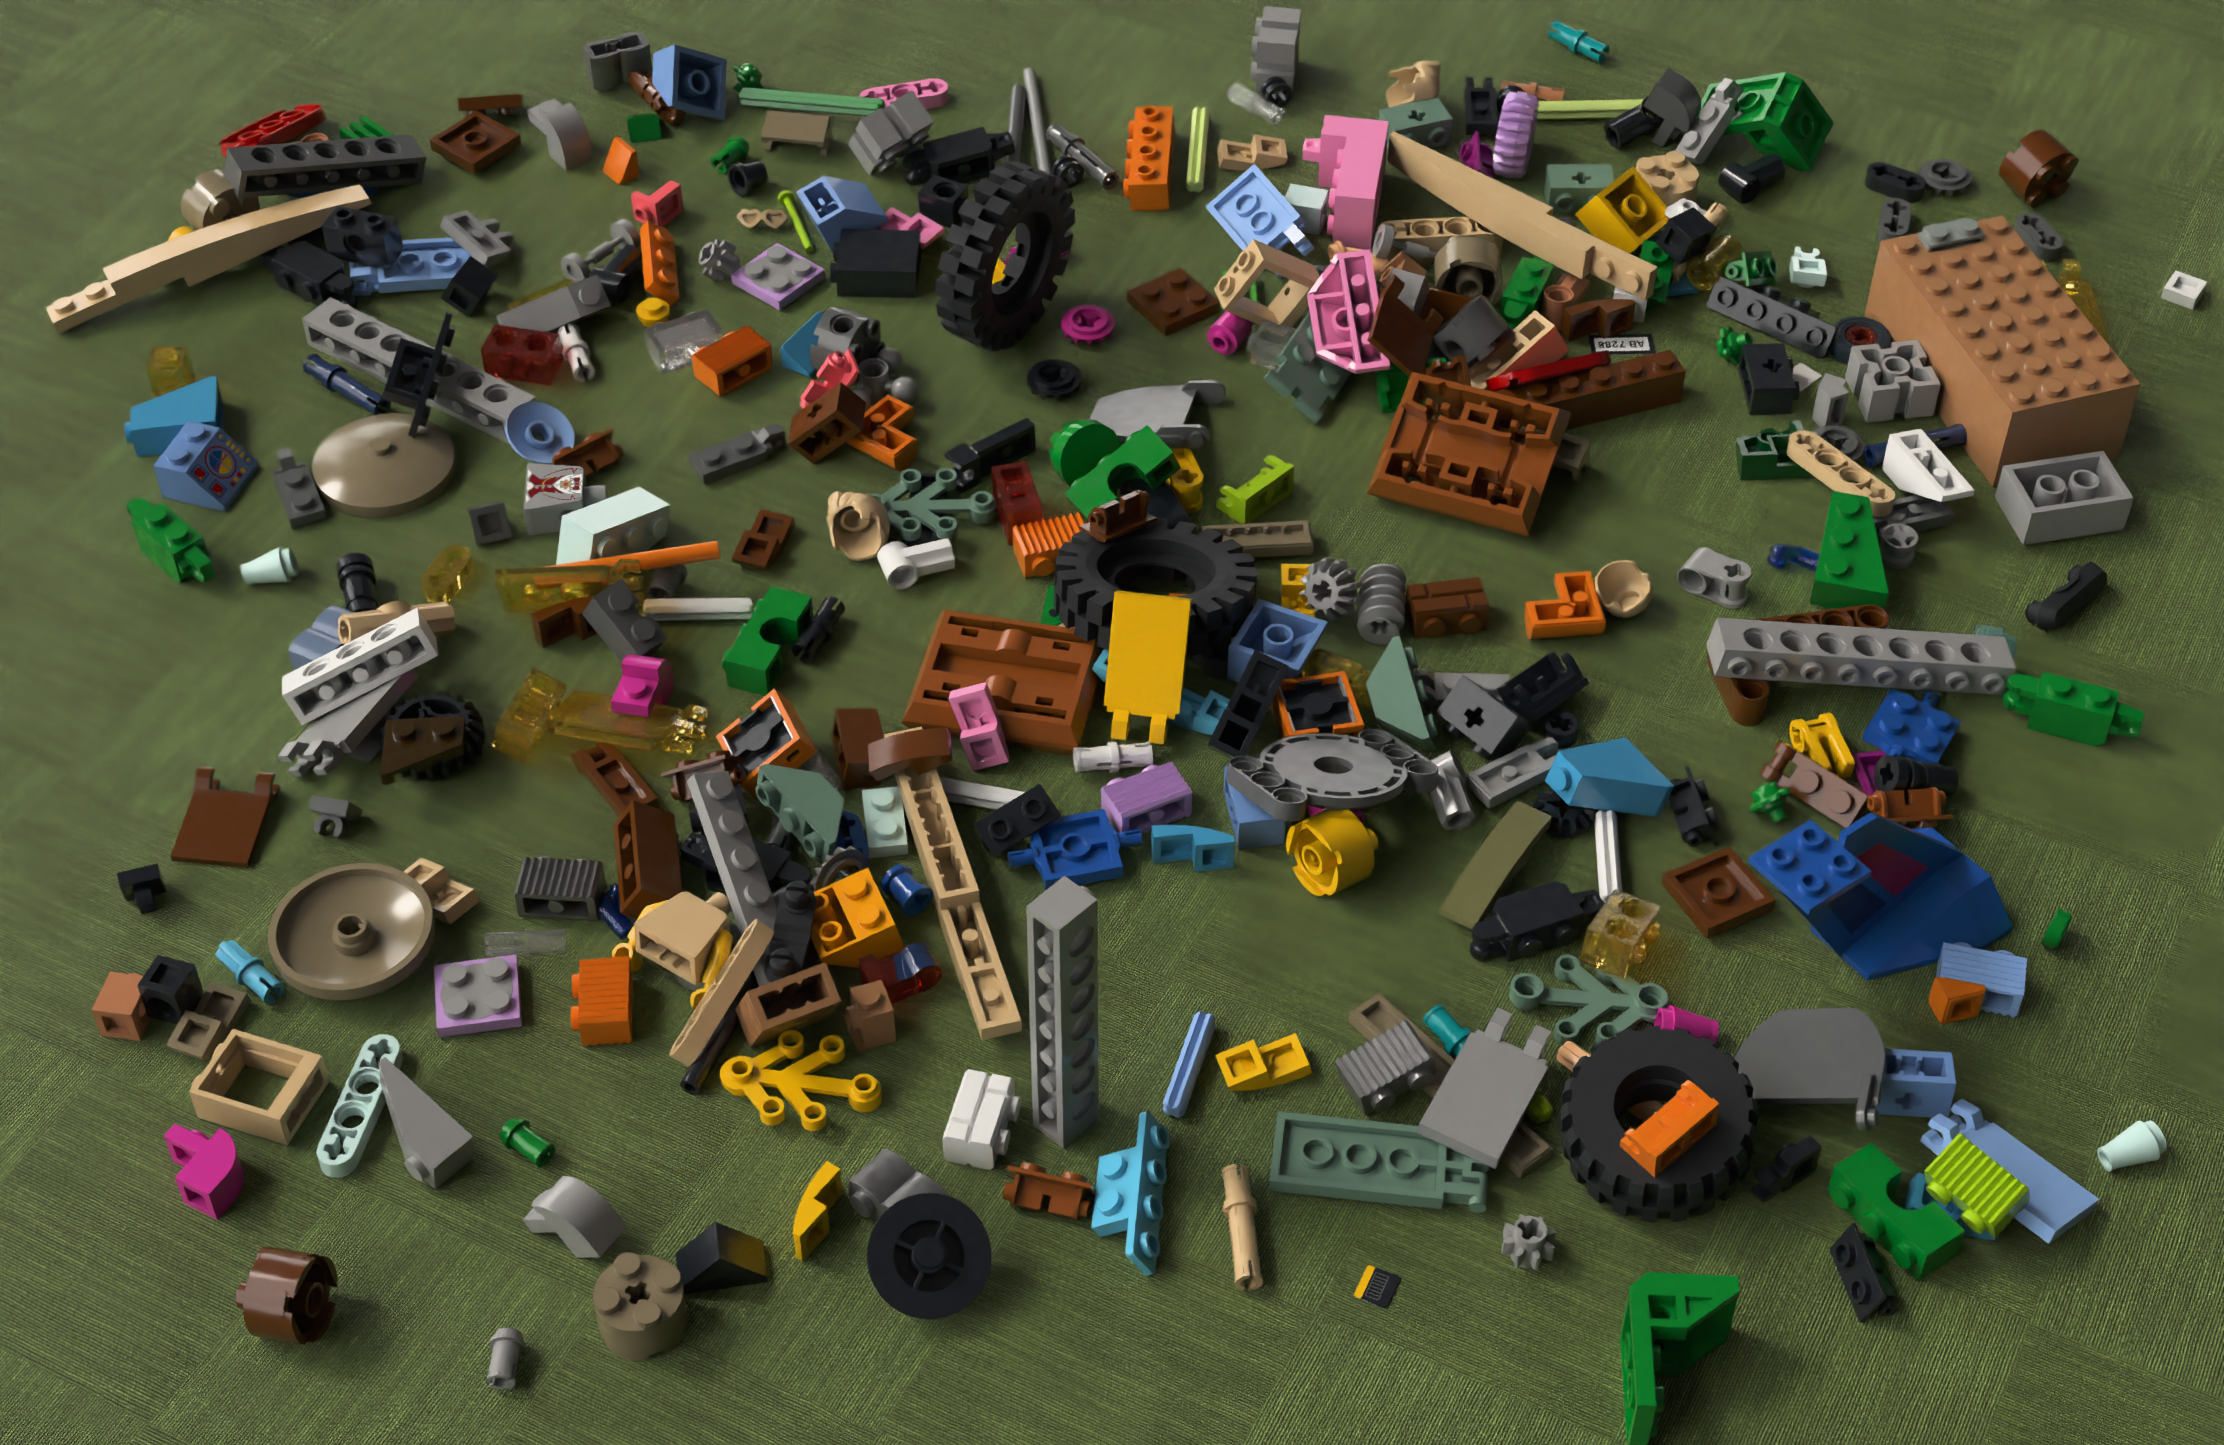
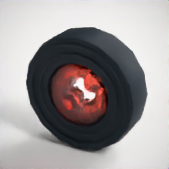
[1830,316,1891,365]

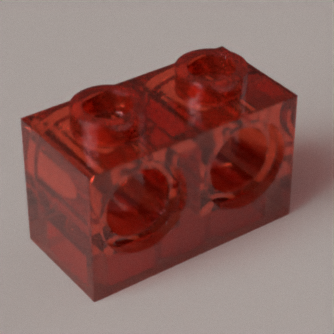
[480,324,563,386]
[991,461,1043,546]

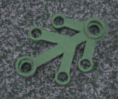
[870,468,997,541]
[1509,954,1671,1046]

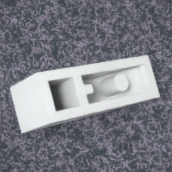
[1882,429,1975,502]

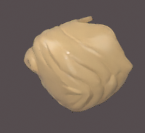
[1386,61,1441,107]
[826,491,890,561]

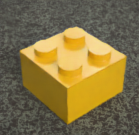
[1575,166,1670,254]

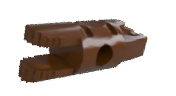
[628,71,686,124]

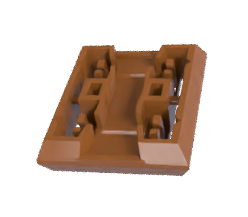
[1367,372,1571,536]
[902,610,1104,756]

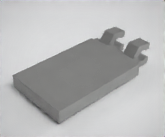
[277,669,418,777]
[1417,1007,1551,1169]

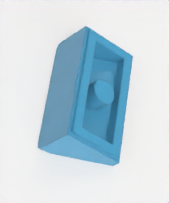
[780,312,823,378]

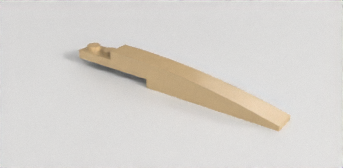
[1387,131,1658,300]
[46,184,372,333]
[884,727,1022,1040]

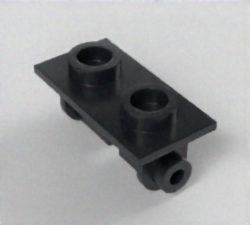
[1669,766,1721,847]
[973,784,1061,857]
[1829,1223,1899,1322]

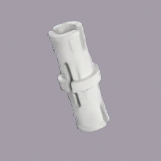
[558,323,595,382]
[1073,742,1153,773]

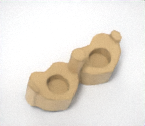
[737,209,789,229]

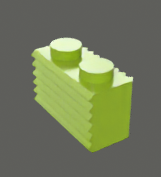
[1924,1133,2030,1238]

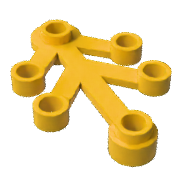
[720,1030,882,1131]

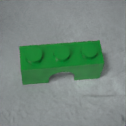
[1065,425,1181,523]
[722,586,813,696]
[1827,1142,1965,1281]

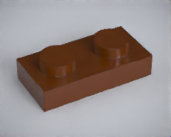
[457,94,524,116]

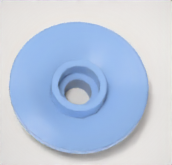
[505,402,574,464]

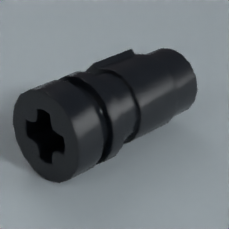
[336,553,378,613]
[1874,755,1959,797]

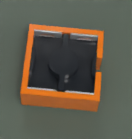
[1271,671,1364,739]
[716,688,817,800]

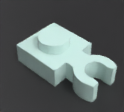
[1789,246,1827,288]

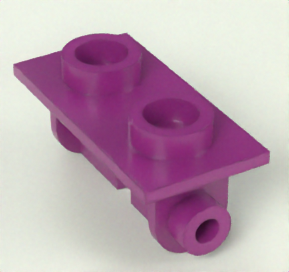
[1459,131,1494,179]

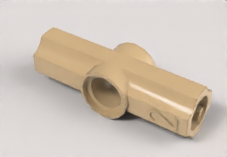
[338,600,455,645]

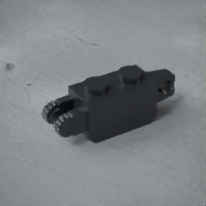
[901,126,1015,186]
[261,241,358,309]
[680,833,813,896]
[1469,881,1606,963]

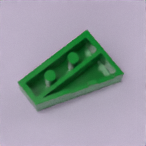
[1809,491,1889,609]

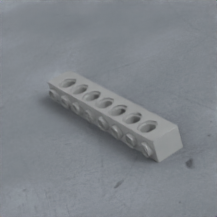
[302,297,536,445]
[1706,618,2016,695]
[1026,876,1099,1149]

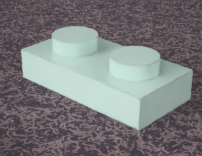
[862,786,908,858]

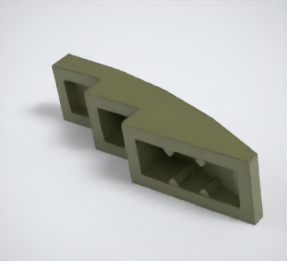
[1439,801,1552,929]

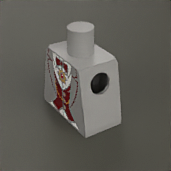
[523,463,608,536]

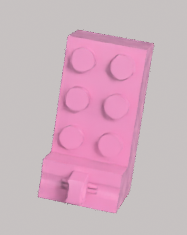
[1302,115,1389,251]

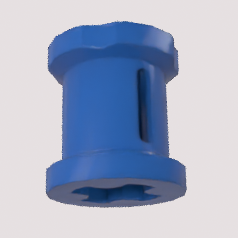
[880,864,933,916]

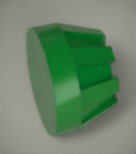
[1048,419,1121,486]

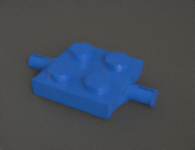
[1861,688,1961,764]
[1008,809,1143,891]

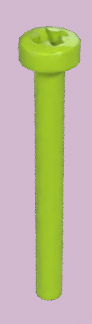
[778,190,813,253]

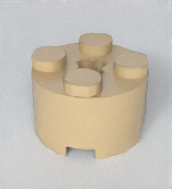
[1636,151,1700,207]

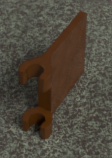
[1367,274,1443,377]
[170,766,280,868]

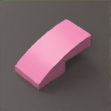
[876,207,944,249]
[948,682,1010,771]

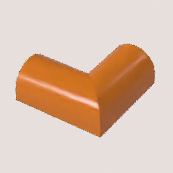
[845,394,918,472]
[1524,571,1606,640]

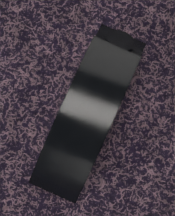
[1207,650,1289,758]

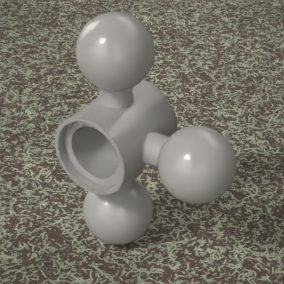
[851,347,918,412]

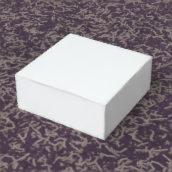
[2161,270,2207,310]

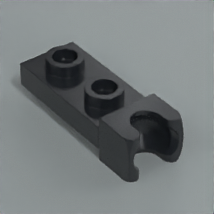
[944,418,1036,492]

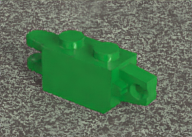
[1500,256,1554,329]
[126,497,216,584]
[2002,672,2145,747]

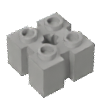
[1250,6,1301,96]
[848,90,934,176]
[1845,340,1941,423]

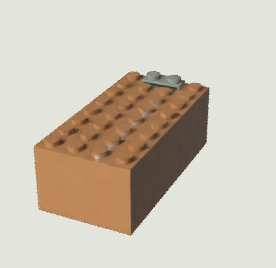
[1865,216,2140,487]

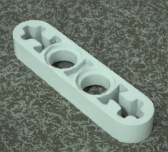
[316,1034,403,1178]

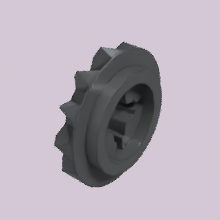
[1919,159,1971,196]
[1812,425,1864,465]
[810,846,868,892]

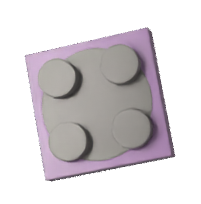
[731,243,826,311]
[434,954,522,1038]

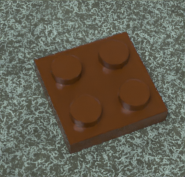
[430,111,521,174]
[1127,267,1220,337]
[1661,846,1776,939]

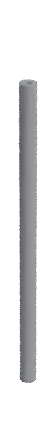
[1023,67,1052,174]

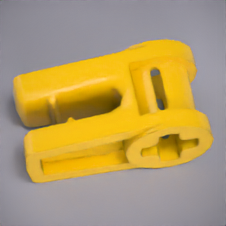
[1166,448,1203,514]
[1789,712,1855,779]

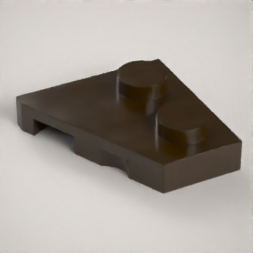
[380,716,467,785]

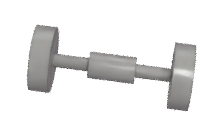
[561,219,641,284]
[1373,224,1447,260]

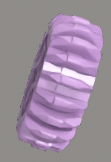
[1493,91,1539,179]

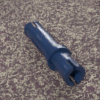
[302,353,391,415]
[1863,424,1967,467]

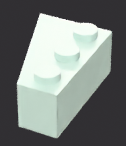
[556,487,670,597]

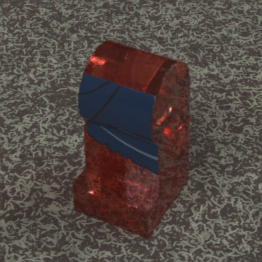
[858,942,942,1004]

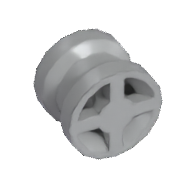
[1879,523,1918,569]

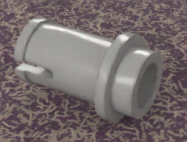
[486,1328,526,1390]

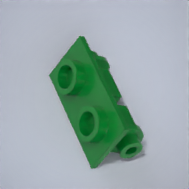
[1640,240,1674,311]
[1725,251,1778,286]

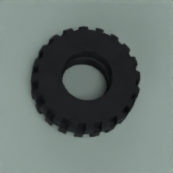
[1560,1026,1759,1222]

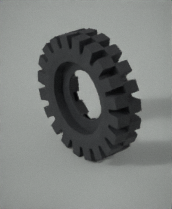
[935,161,1075,352]
[1053,518,1257,656]

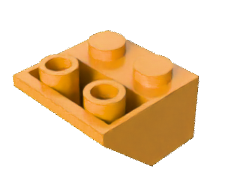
[811,868,905,969]

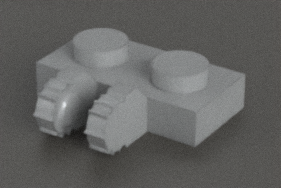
[440,210,514,266]

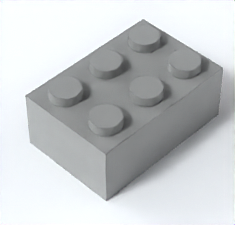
[1995,451,2134,545]

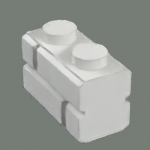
[942,1069,1021,1170]

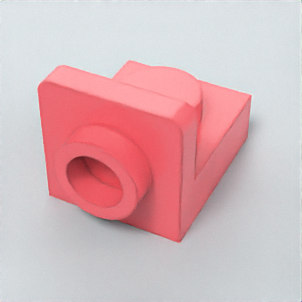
[631,180,684,227]

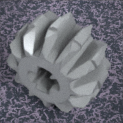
[1299,557,1363,621]

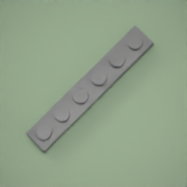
[687,771,777,987]

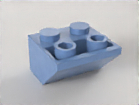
[796,176,889,253]

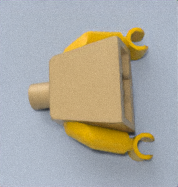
[612,892,733,1010]

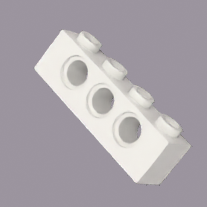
[282,608,438,725]

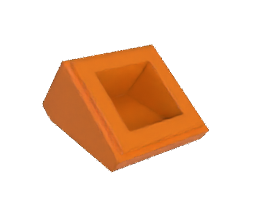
[603,136,639,185]
[1928,977,1986,1024]

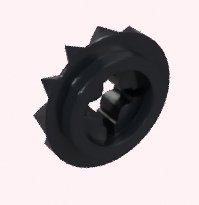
[1027,359,1082,401]
[1532,787,1595,837]

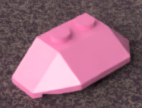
[1307,249,1390,374]

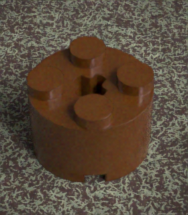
[1999,129,2079,208]
[235,1246,338,1345]

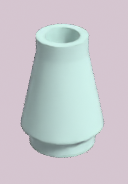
[240,547,299,585]
[2097,1120,2167,1172]

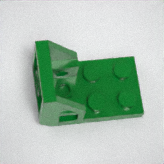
[1687,72,1834,172]
[1619,1272,1740,1445]

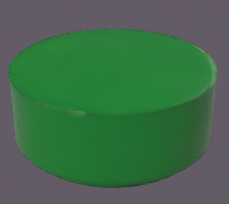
[2040,907,2073,950]

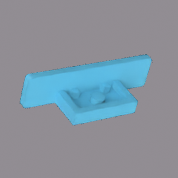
[1091,1111,1170,1276]

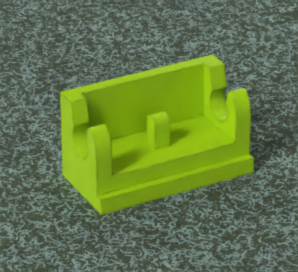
[1216,455,1295,524]

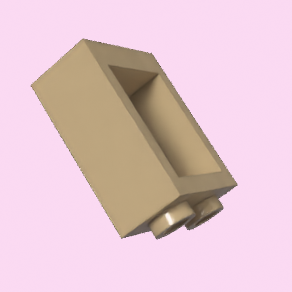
[1214,239,1320,335]
[189,1029,329,1146]

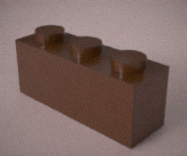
[613,800,683,919]

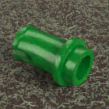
[710,136,750,174]
[499,1117,556,1168]

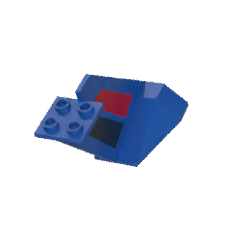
[1748,812,2013,981]

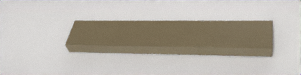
[1348,993,1553,1179]

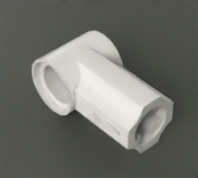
[877,538,955,590]

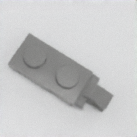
[1675,78,1744,165]

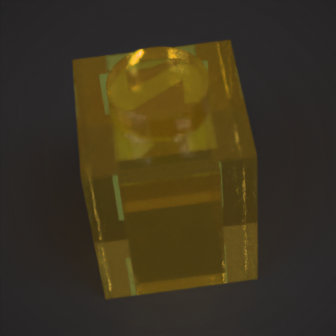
[146,346,196,398]

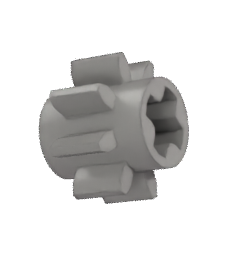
[699,239,740,282]
[1501,1214,1556,1271]

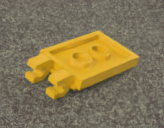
[1103,590,1192,745]

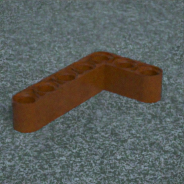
[1707,605,1889,726]

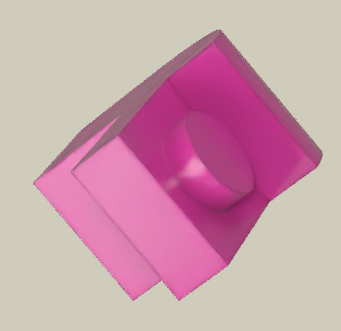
[611,654,675,718]
[164,1124,244,1220]

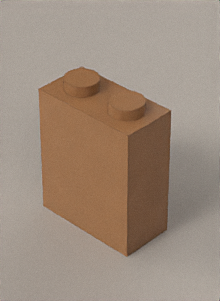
[735,962,841,1048]

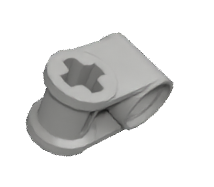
[1677,547,1752,609]

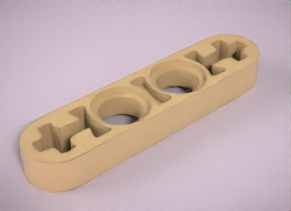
[1787,431,1895,517]
[669,919,774,1067]

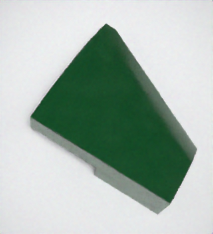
[1736,420,1811,481]

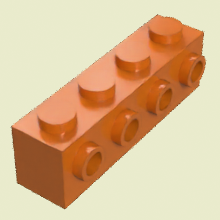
[1123,105,1175,211]

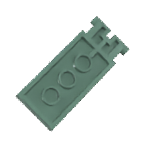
[1263,312,1351,424]
[1269,1111,1489,1213]

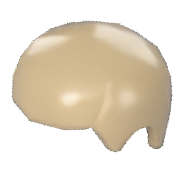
[1595,560,1653,618]

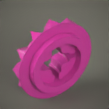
[1061,305,1115,345]

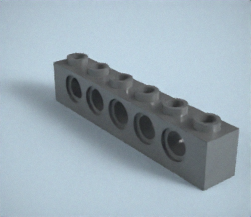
[223,134,427,198]

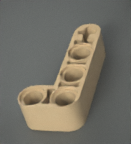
[1378,216,1503,264]

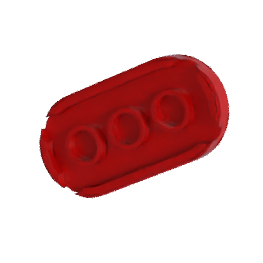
[220,103,326,157]
[1485,350,1611,392]

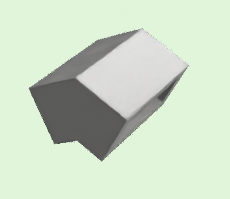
[1812,373,1849,427]

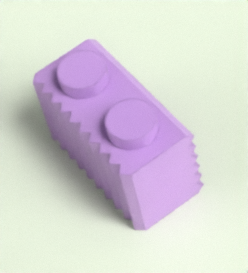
[1101,762,1192,834]

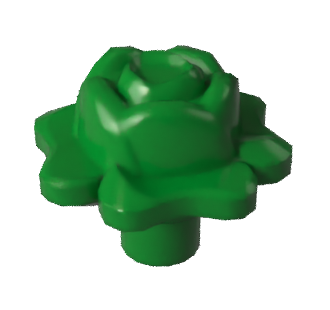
[732,63,764,93]
[1716,326,1753,366]
[1749,781,1791,823]

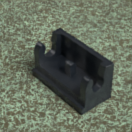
[1496,651,1590,722]

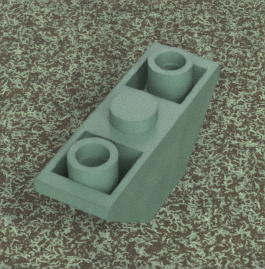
[1366,635,1439,752]
[756,764,844,865]

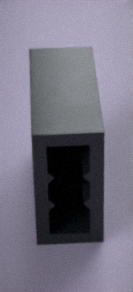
[830,229,922,298]

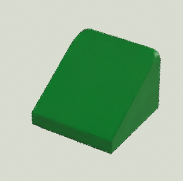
[626,113,661,143]

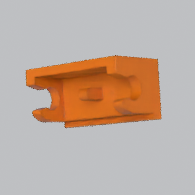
[1620,1080,1719,1178]

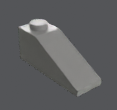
[496,274,611,348]
[379,1057,474,1190]

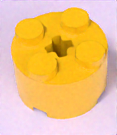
[1286,809,1378,896]

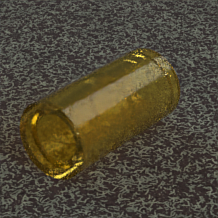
[1687,234,1743,290]

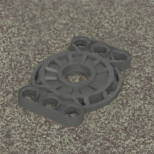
[1227,729,1438,822]

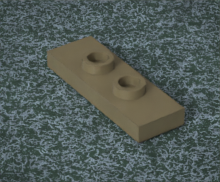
[1202,521,1314,558]

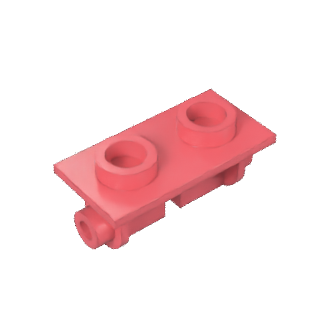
[800,349,860,409]

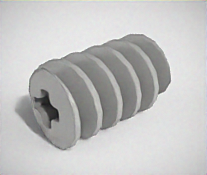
[1357,563,1407,645]

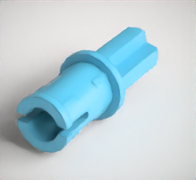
[215,940,285,1004]

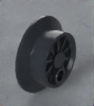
[866,1193,992,1320]

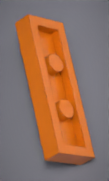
[640,221,680,306]

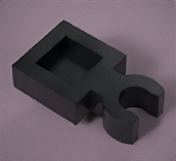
[1751,1135,1822,1202]

